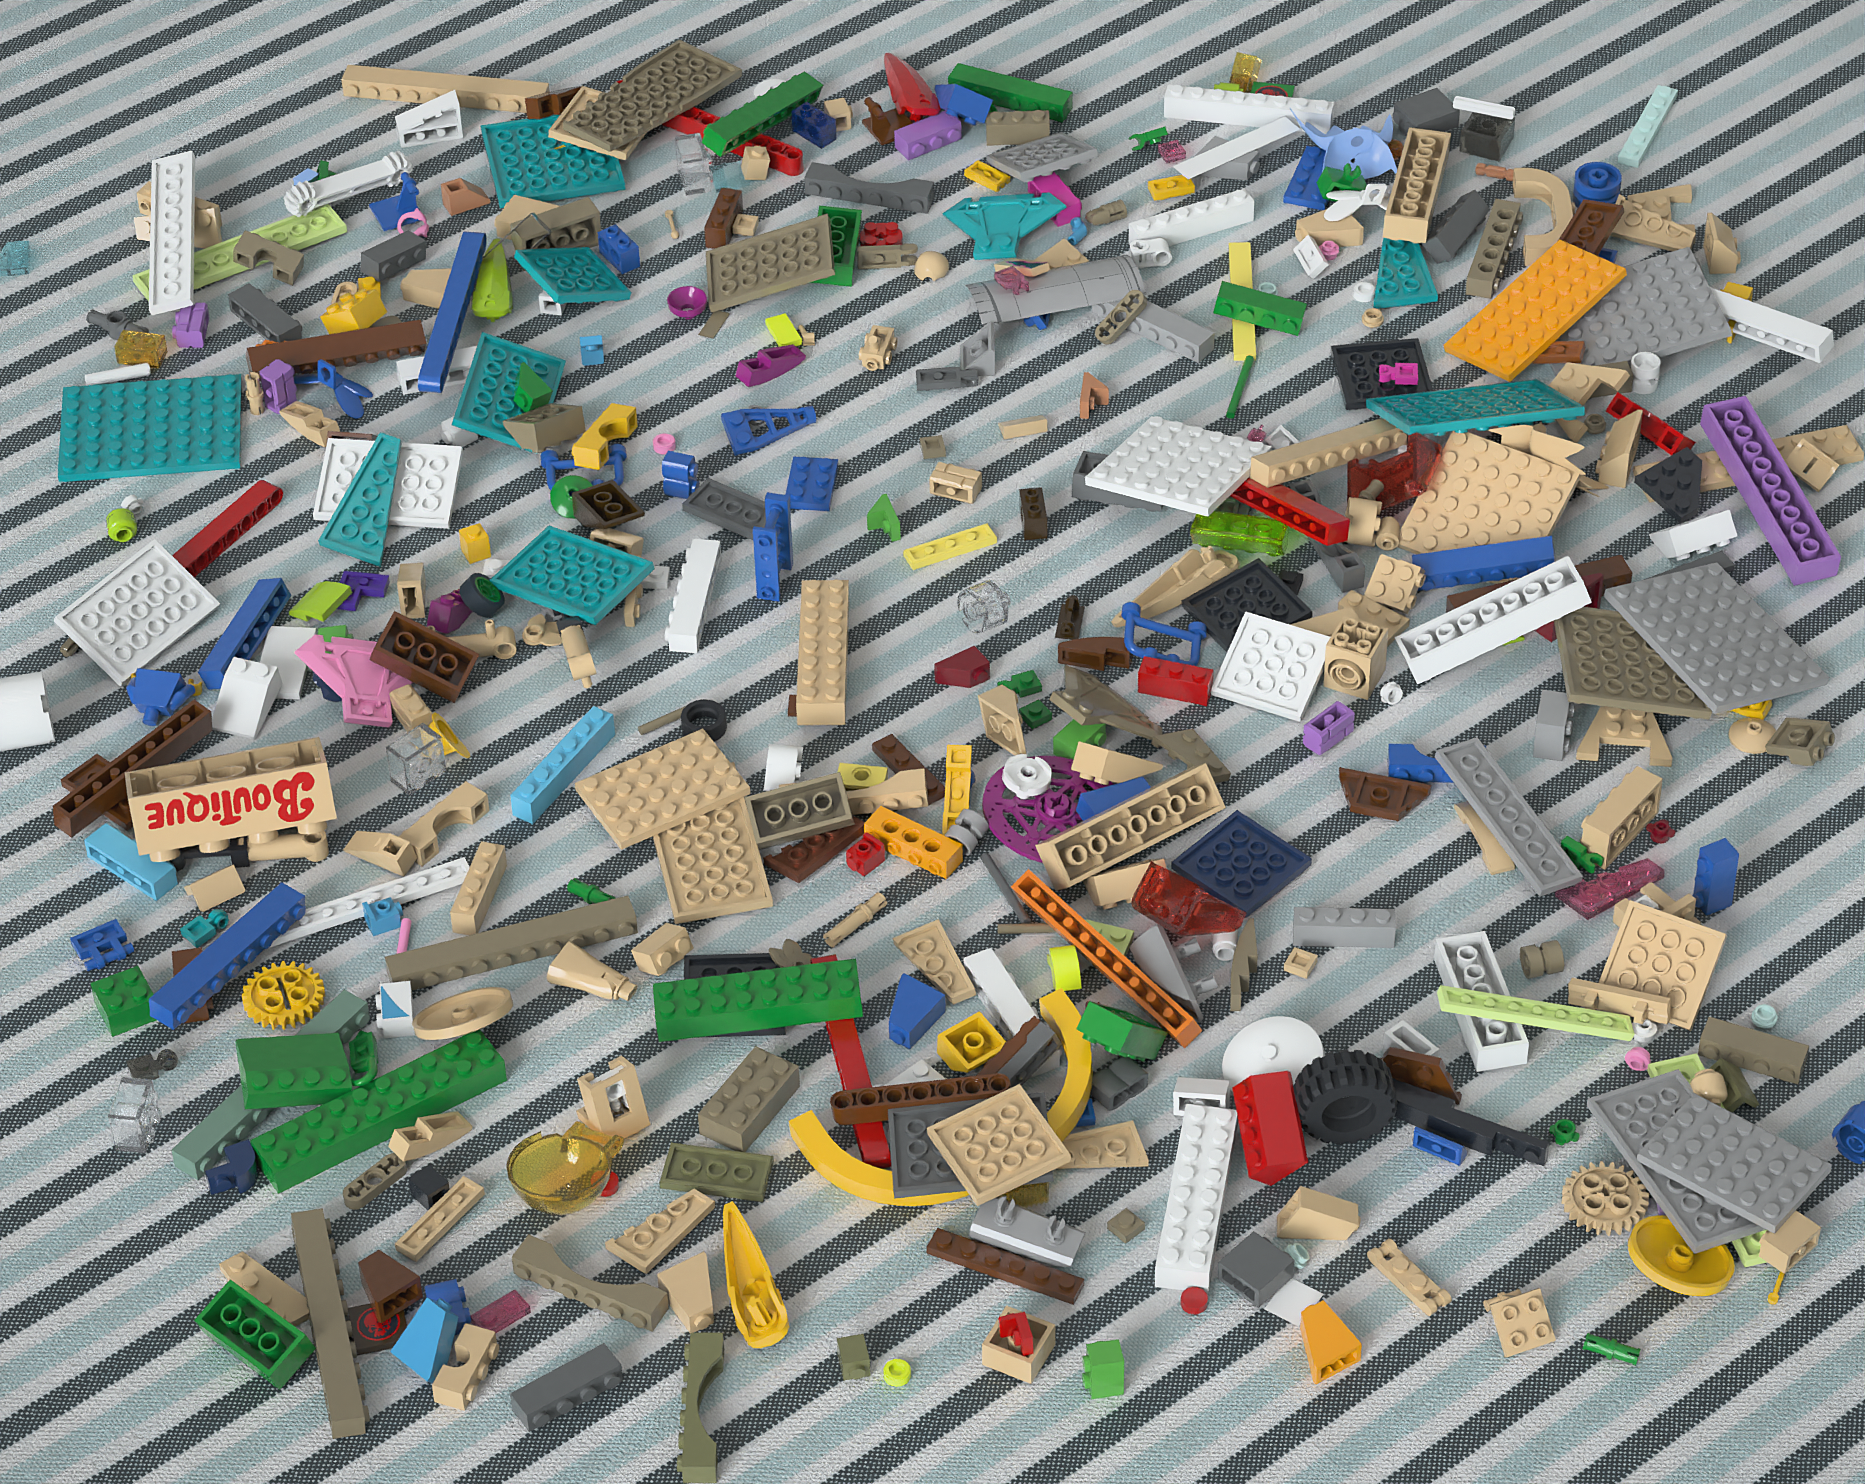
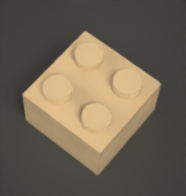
[982,1305,1055,1384]

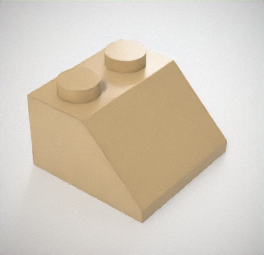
[1703,212,1741,274]

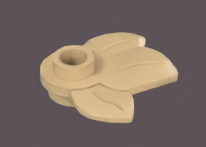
[522,614,562,646]

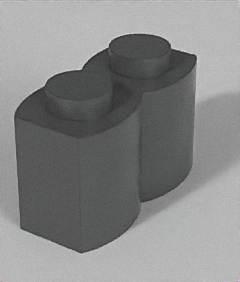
[1090,1056,1149,1111]

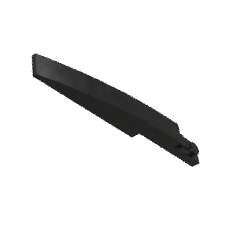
[1325,1055,1550,1166]

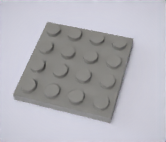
[986,132,1098,182]

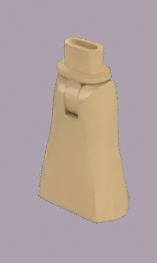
[546,941,638,1001]

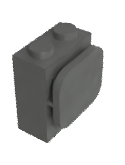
[1392,88,1460,137]

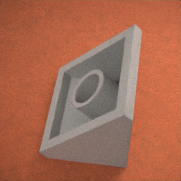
[960,321,995,376]

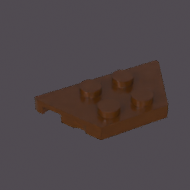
[1338,767,1432,821]
[1380,1047,1462,1105]

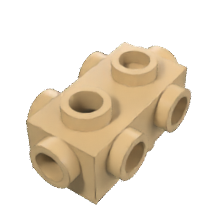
[859,325,898,371]

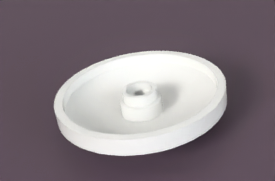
[1222,1016,1325,1096]

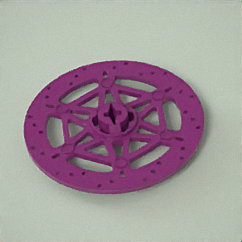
[982,756,1114,863]

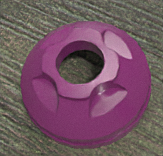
[667,286,707,319]

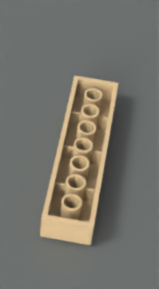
[1383,127,1451,243]
[796,579,849,725]
[1035,763,1226,891]

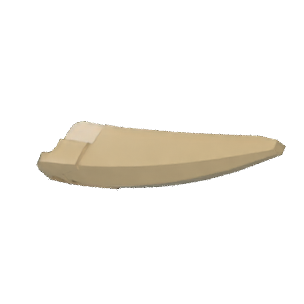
[1111,546,1240,628]

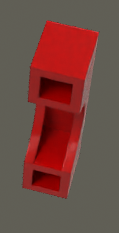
[1605,392,1696,455]

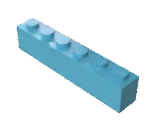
[510,706,615,824]

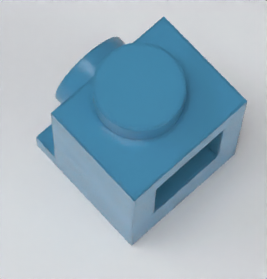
[362,897,403,936]

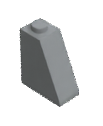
[1194,136,1260,180]

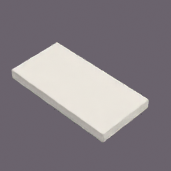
[260,626,317,700]

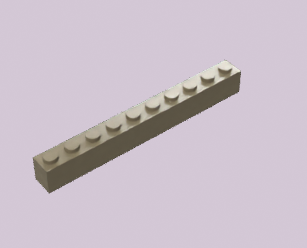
[385,896,638,990]
[291,1208,370,1439]

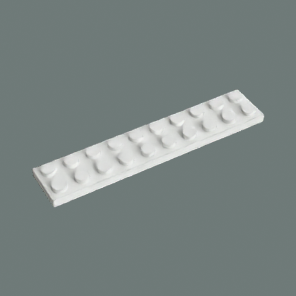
[149,151,195,315]

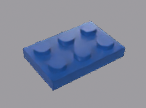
[785,456,838,511]

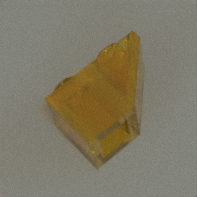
[1229,52,1262,93]

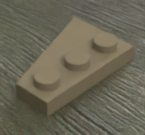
[1151,729,1231,783]

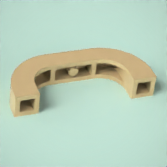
[1512,168,1575,266]

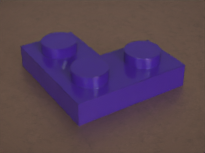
[337,571,390,611]

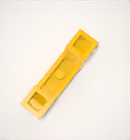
[942,745,972,835]

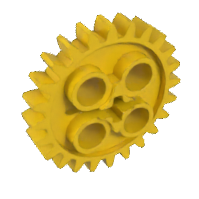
[242,961,326,1030]

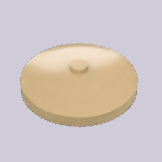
[412,987,513,1040]

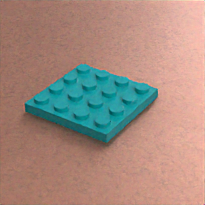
[514,247,632,304]

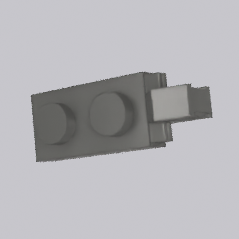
[916,367,978,391]

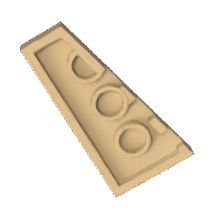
[134,207,222,249]
[892,919,976,1005]

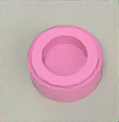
[653,433,676,454]

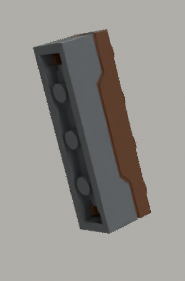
[973,1016,1062,1094]

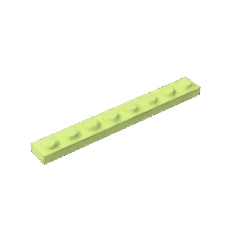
[1437,985,1634,1041]

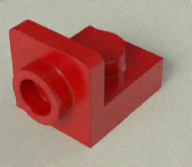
[998,1311,1034,1356]

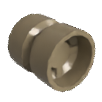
[1519,940,1565,979]

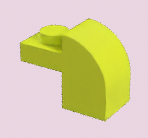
[1047,945,1082,991]

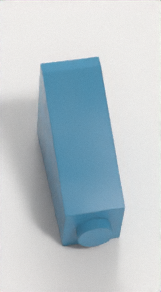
[390,1297,459,1383]

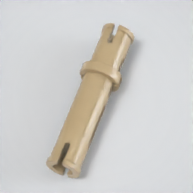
[823,892,887,947]

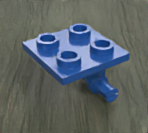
[369,172,421,231]

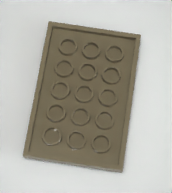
[706,214,835,312]

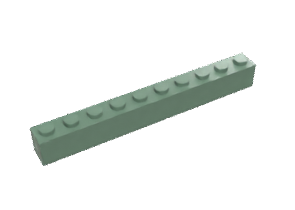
[171,989,370,1180]

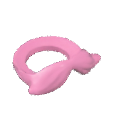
[397,208,429,238]

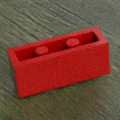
[1138,656,1214,706]

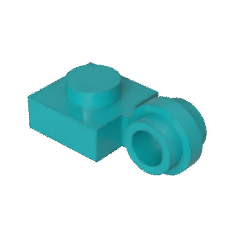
[180,909,229,948]

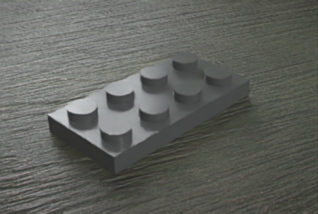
[682,478,766,540]

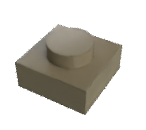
[920,435,946,459]
[1107,1208,1145,1244]

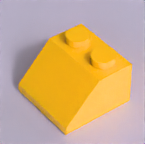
[937,1011,1006,1073]

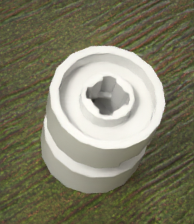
[1630,352,1661,394]

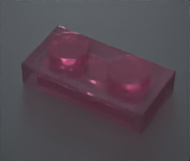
[470,1290,531,1333]

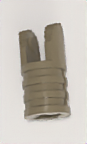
[1085,199,1127,226]

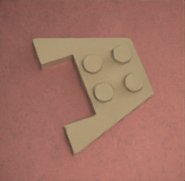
[1627,184,1696,244]
[1549,362,1630,443]
[1576,706,1672,767]

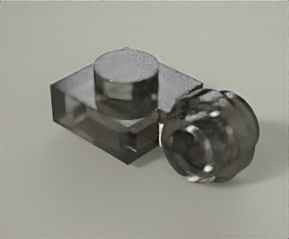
[126,1049,178,1085]

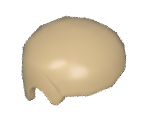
[914,251,949,281]

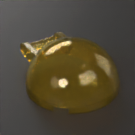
[506,1121,624,1215]

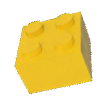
[320,289,387,334]

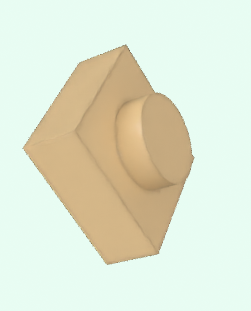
[732,214,759,236]
[1284,947,1318,979]

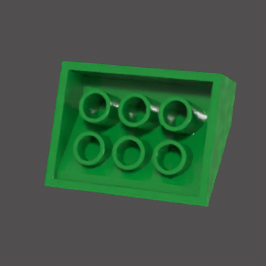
[235,1033,352,1109]

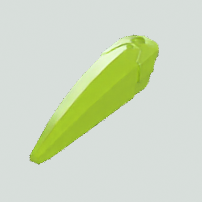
[471,239,513,323]

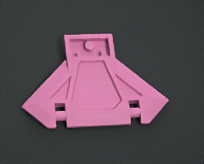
[294,634,413,727]

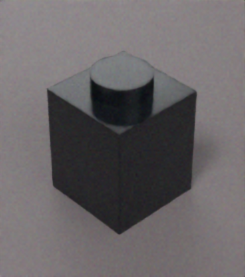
[408,1164,450,1211]

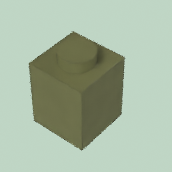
[837,1334,870,1381]

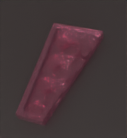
[1555,858,1664,920]

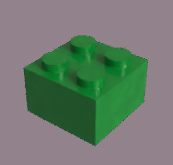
[90,966,157,1037]

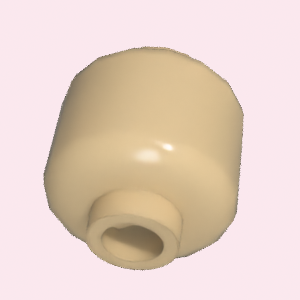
[1690,1069,1728,1106]

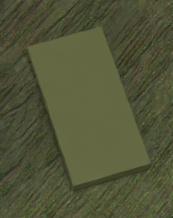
[659,1143,774,1202]

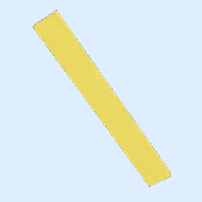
[1228,242,1256,361]

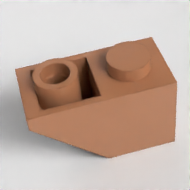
[441,178,490,216]

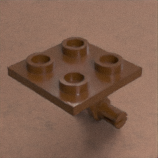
[862,97,913,145]

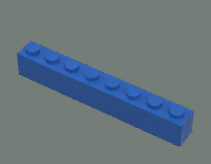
[149,882,306,1030]

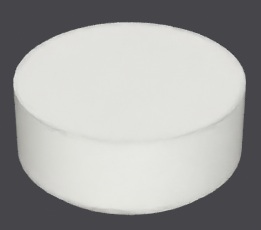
[1353,282,1376,302]

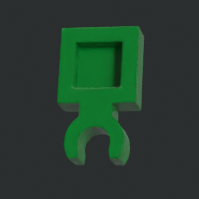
[997,670,1042,698]

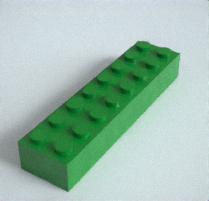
[653,958,863,1042]

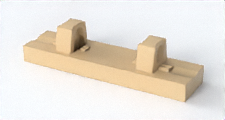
[1568,978,1671,1024]

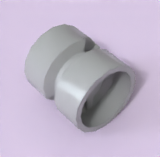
[944,809,989,856]

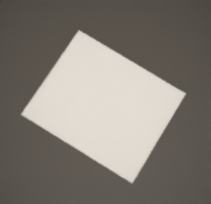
[1264,1278,1324,1327]

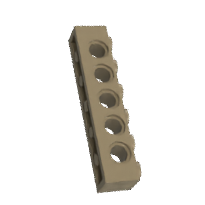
[1466,198,1523,299]

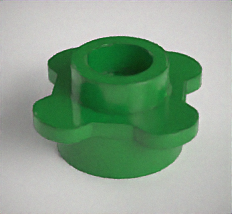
[1549,1119,1580,1145]

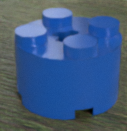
[1832,1101,1865,1164]

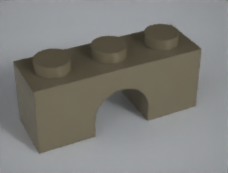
[233,230,304,286]

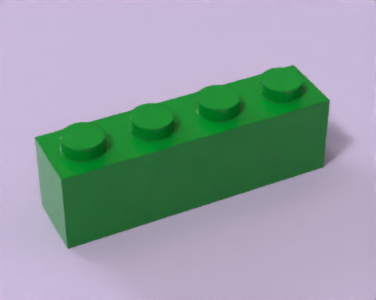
[1213,281,1307,336]

